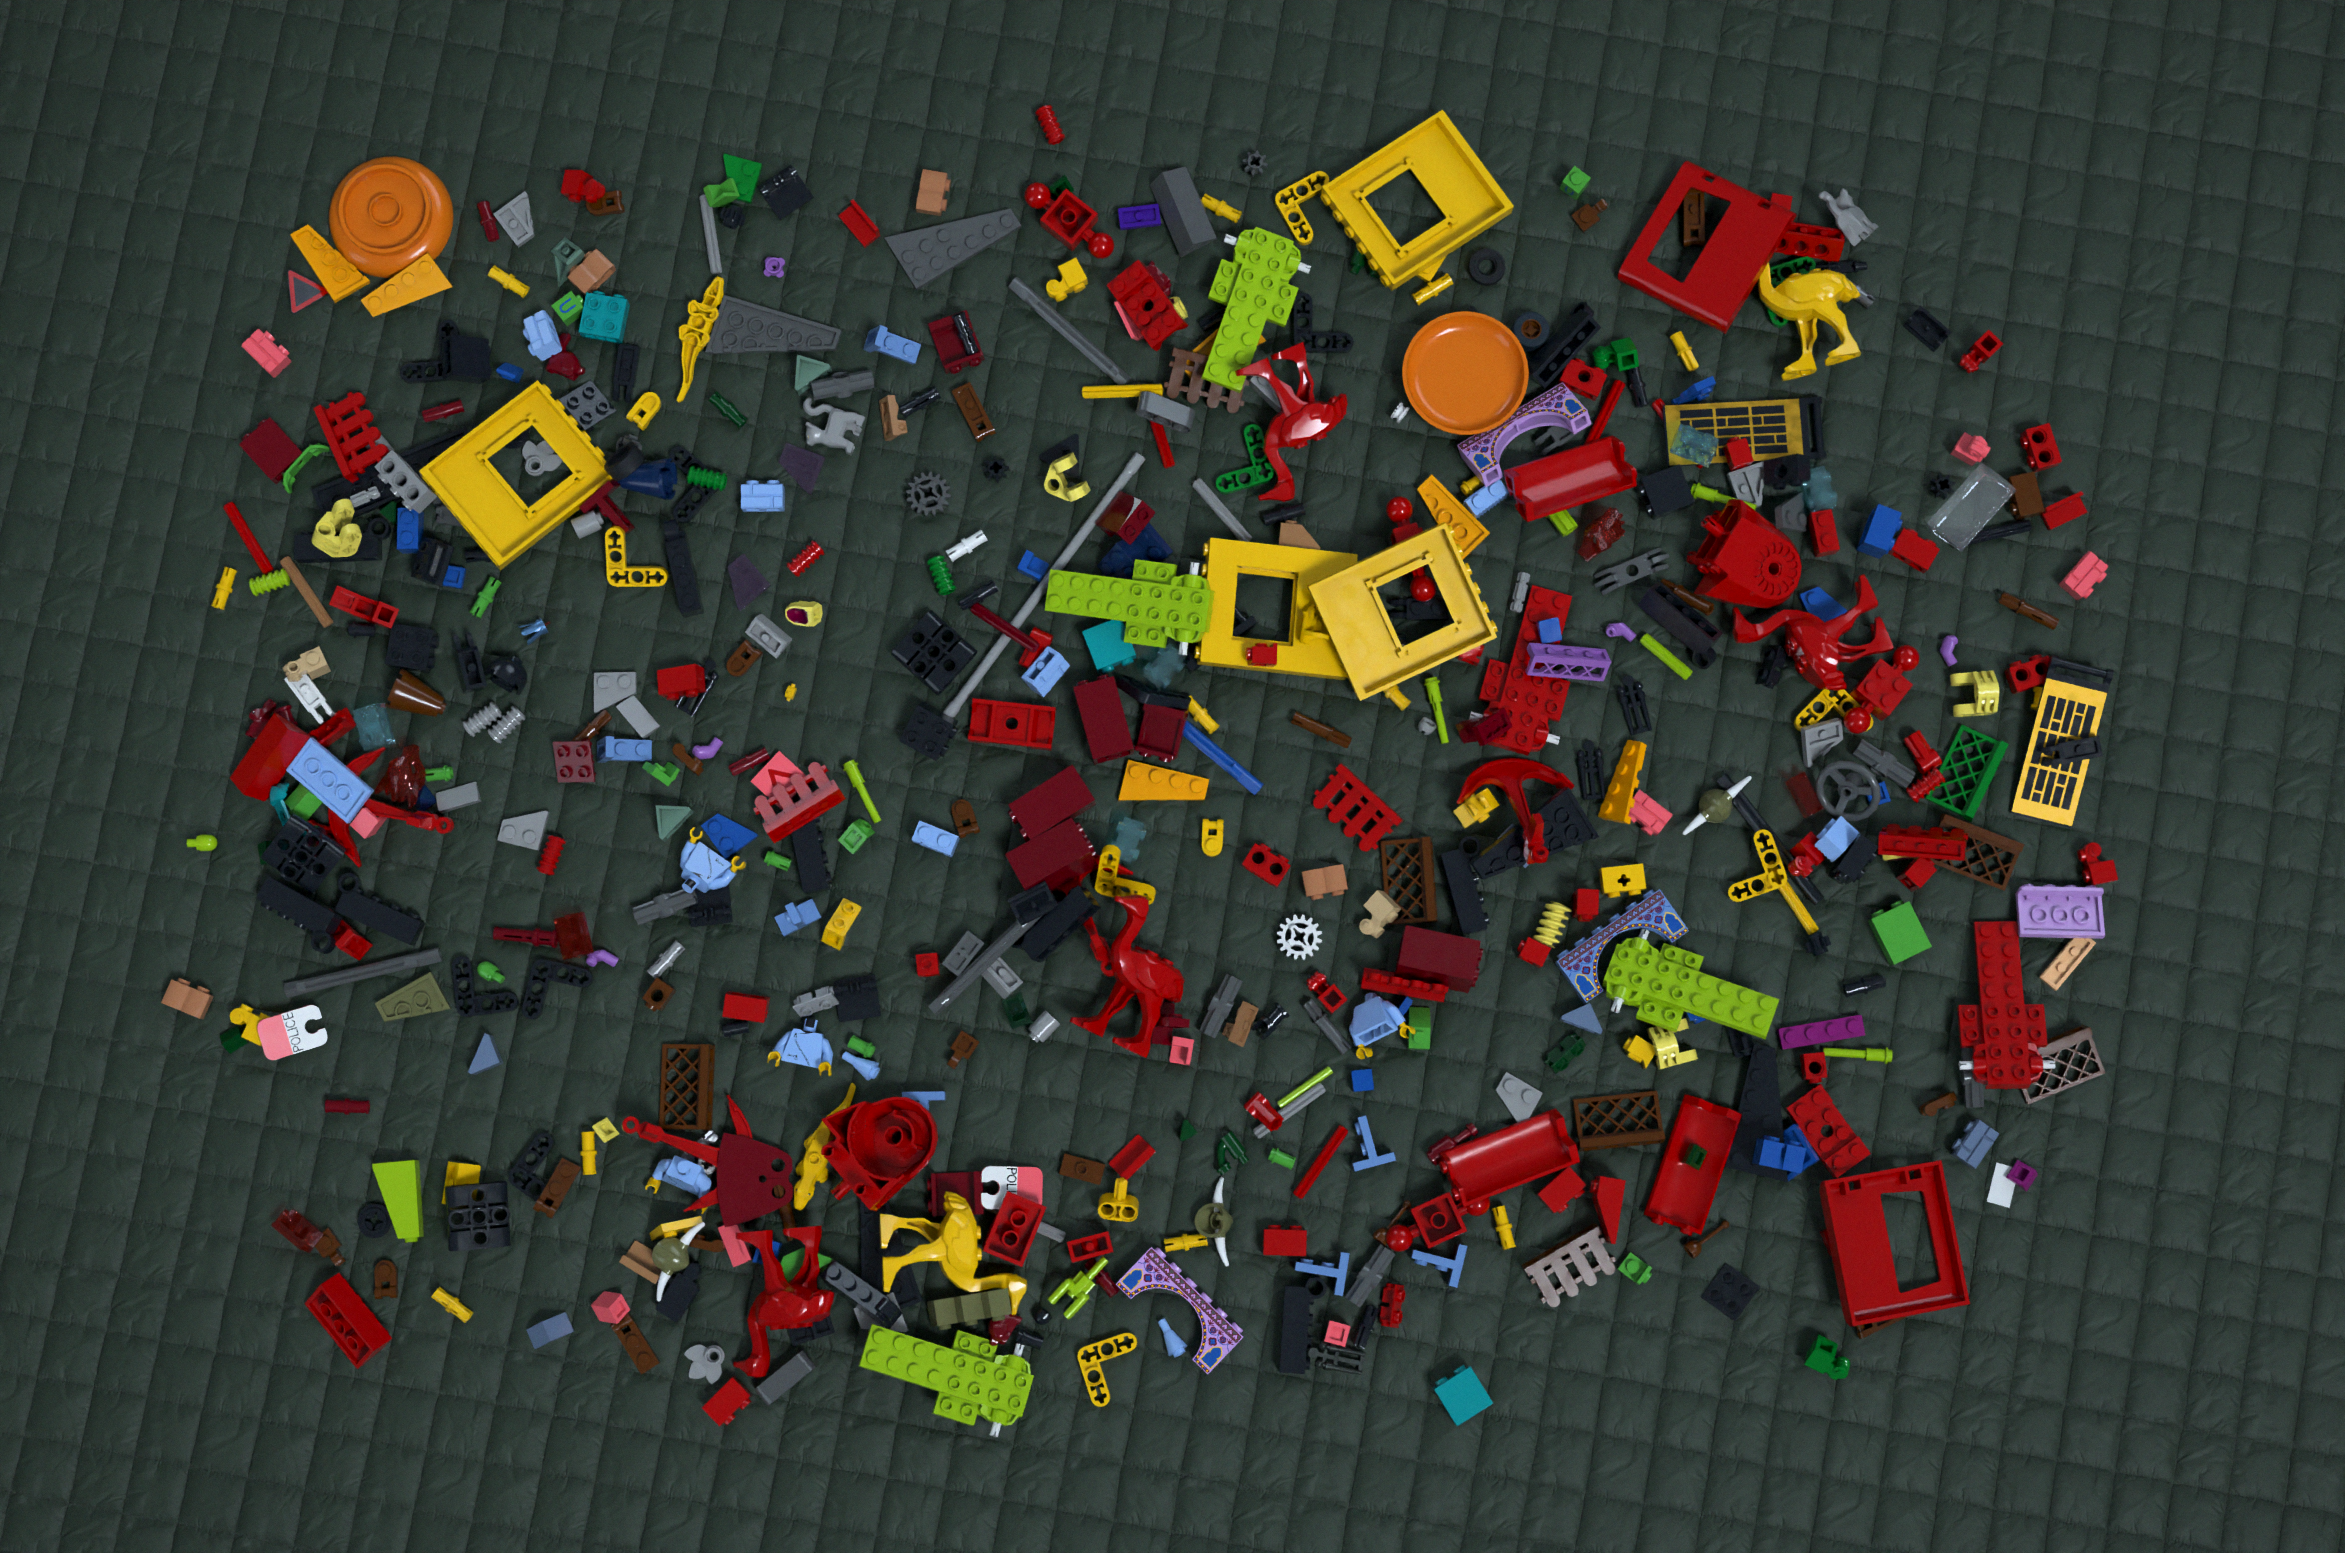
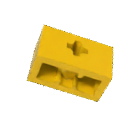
[1599,864,1646,898]

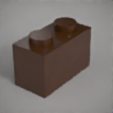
[2004,471,2045,520]

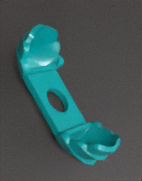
[270,782,312,837]

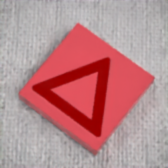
[751,751,806,810]

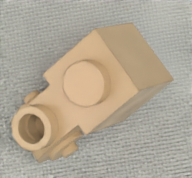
[283,646,331,682]
[1359,890,1401,938]

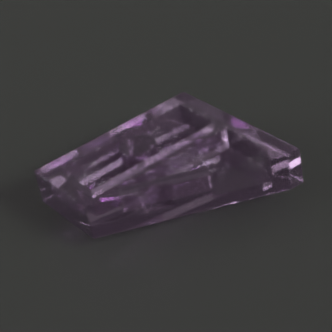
[779,443,825,495]
[728,554,771,611]

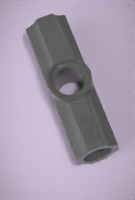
[810,369,874,400]
[1852,739,1916,789]
[633,889,698,925]
[1199,974,1243,1039]
[1960,1048,1984,1108]
[1345,1244,1395,1307]

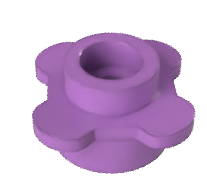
[764,257,785,278]

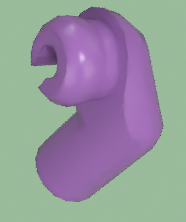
[1605,622,1637,642]
[1940,635,1958,667]
[692,737,723,759]
[586,950,619,967]

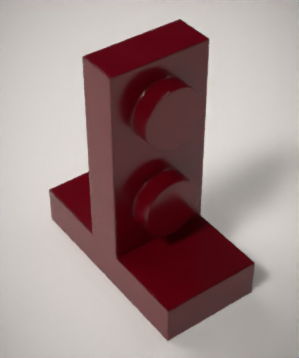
[579,479,635,534]
[1456,708,1513,746]
[1150,1002,1190,1046]

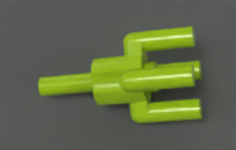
[1048,1256,1109,1319]

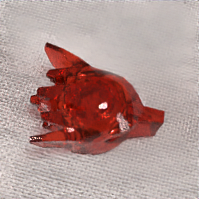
[1577,507,1626,563]
[374,744,426,809]

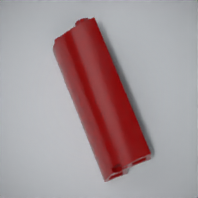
[1504,435,1637,522]
[1644,1094,1742,1236]
[1439,1108,1580,1207]

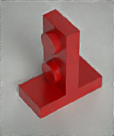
[329,909,373,961]

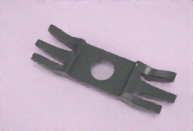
[1594,548,1669,596]

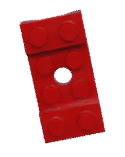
[1107,259,1189,351]
[968,698,1056,751]
[1784,1084,1871,1178]

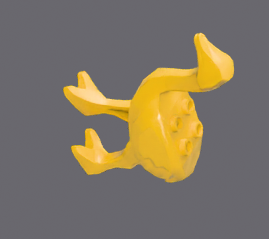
[1758,262,1861,381]
[879,1191,1028,1315]

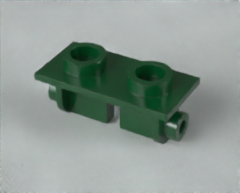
[1544,1032,1586,1074]

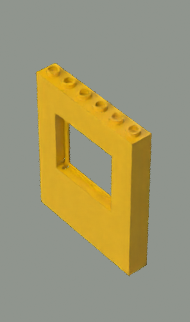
[1320,109,1514,291]
[419,380,613,570]
[1306,522,1498,701]
[1194,538,1358,680]

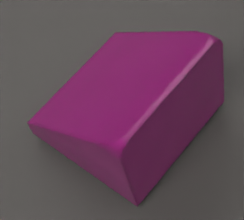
[2006,1160,2038,1191]

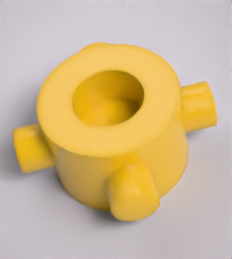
[785,683,797,701]

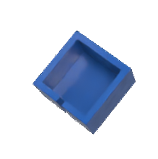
[1856,504,1903,559]
[1752,1135,1806,1173]

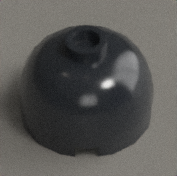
[484,656,528,695]

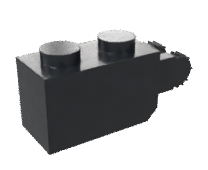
[452,632,487,694]
[655,1263,702,1323]

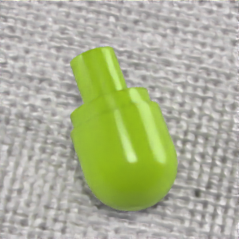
[187,835,218,851]

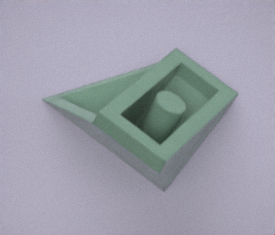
[551,237,585,287]
[795,354,833,396]
[656,805,694,842]

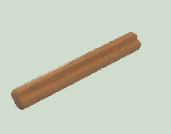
[280,556,333,628]

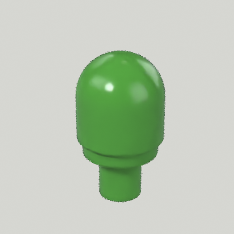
[477,961,505,984]

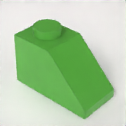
[1407,1007,1431,1050]

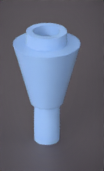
[842,1051,880,1081]
[1158,1318,1187,1358]

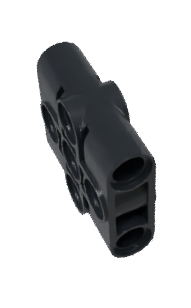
[891,610,978,696]
[260,813,347,894]
[445,1181,511,1251]

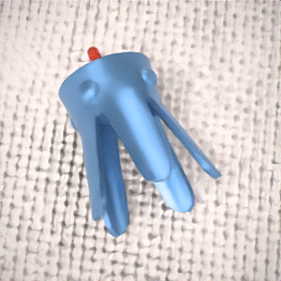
[518,618,551,645]

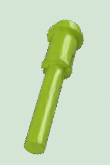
[1691,483,1757,510]
[1424,677,1449,744]
[843,760,881,824]
[1823,1047,1892,1064]

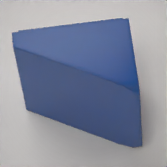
[496,363,524,383]
[1536,617,1562,644]
[1351,1069,1374,1092]

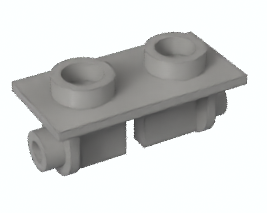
[793,986,839,1017]

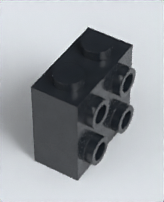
[442,334,492,384]
[1637,464,1695,520]
[385,623,440,674]
[899,702,959,761]
[1829,834,1878,885]

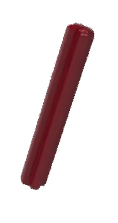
[970,603,1040,653]

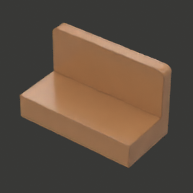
[619,1241,662,1284]

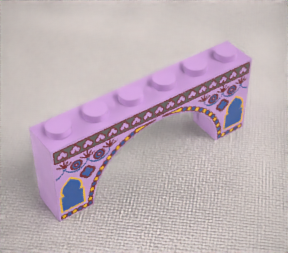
[1457,382,1592,487]
[1116,1247,1243,1374]

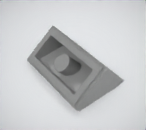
[745,614,792,658]
[616,695,660,740]
[435,782,482,813]
[981,957,1023,999]

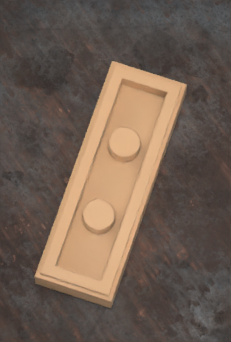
[2038,938,2096,991]

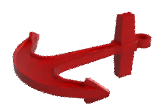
[328,747,454,867]
[1456,758,1574,864]
[1052,855,1134,977]
[622,1095,753,1212]

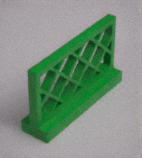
[1926,725,2009,822]

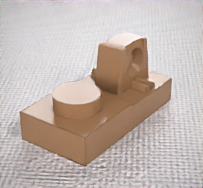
[879,395,908,441]
[1222,1001,1259,1047]

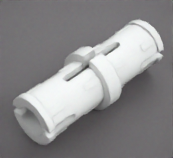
[946,529,988,562]

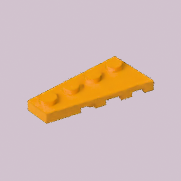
[290,224,370,303]
[361,253,453,317]

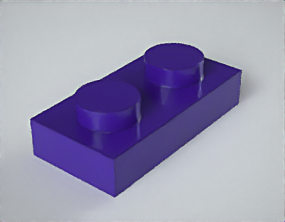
[1118,204,1161,230]

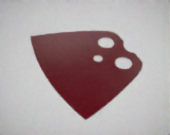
[717,1133,793,1228]

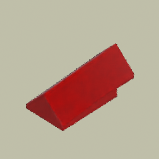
[230,712,310,801]

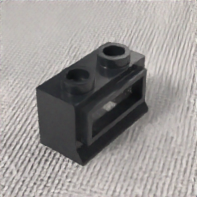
[411,537,454,586]

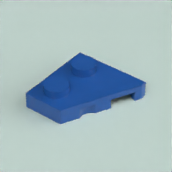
[1671,376,1716,405]

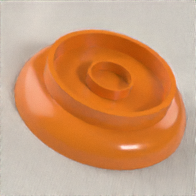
[329,156,453,278]
[1402,311,1529,435]

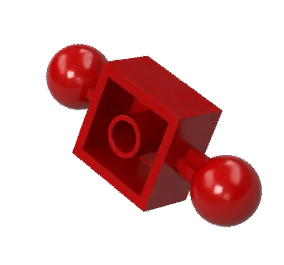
[1024,182,1114,259]
[1386,496,1437,602]
[1843,645,1920,734]
[1386,1192,1490,1252]

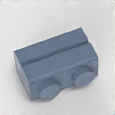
[1951,1119,1999,1169]

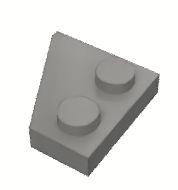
[493,191,535,248]
[1727,461,1764,508]
[594,672,637,714]
[497,811,550,851]

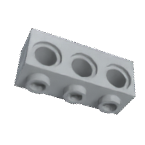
[374,450,437,514]

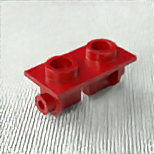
[1379,1283,1405,1328]

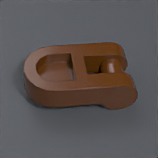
[586,190,625,216]
[726,640,763,677]
[672,743,704,776]
[952,799,980,839]
[1919,1091,1957,1116]
[689,1234,726,1252]
[374,1260,399,1299]

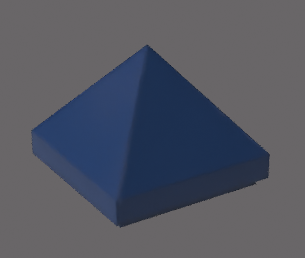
[408,785,437,811]

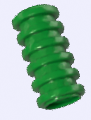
[687,466,727,491]
[927,555,956,596]

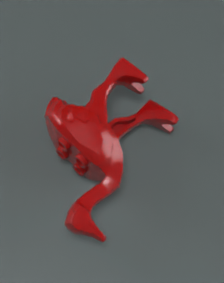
[1235,342,1348,502]
[1732,574,1894,691]
[1070,894,1185,1058]
[733,1226,834,1378]

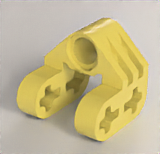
[1044,453,1091,502]
[312,499,362,558]
[1950,670,1999,717]
[1647,1018,1698,1070]

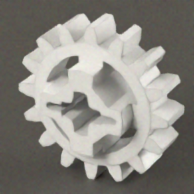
[1277,914,1322,960]

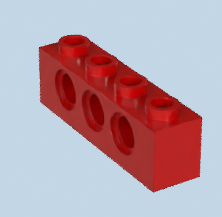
[1775,222,1845,262]

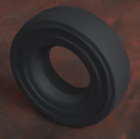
[1468,248,1506,286]

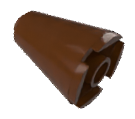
[385,669,447,717]

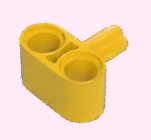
[1098,1177,1139,1222]

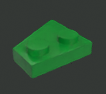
[723,154,763,204]

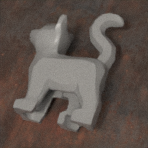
[1818,188,1879,246]
[803,397,865,456]

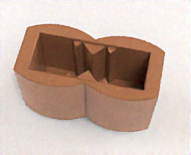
[916,169,951,216]
[567,249,616,297]
[1302,864,1348,900]
[161,978,214,1020]

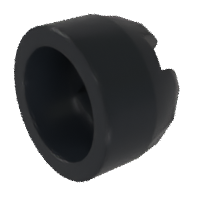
[1034,1306,1053,1325]

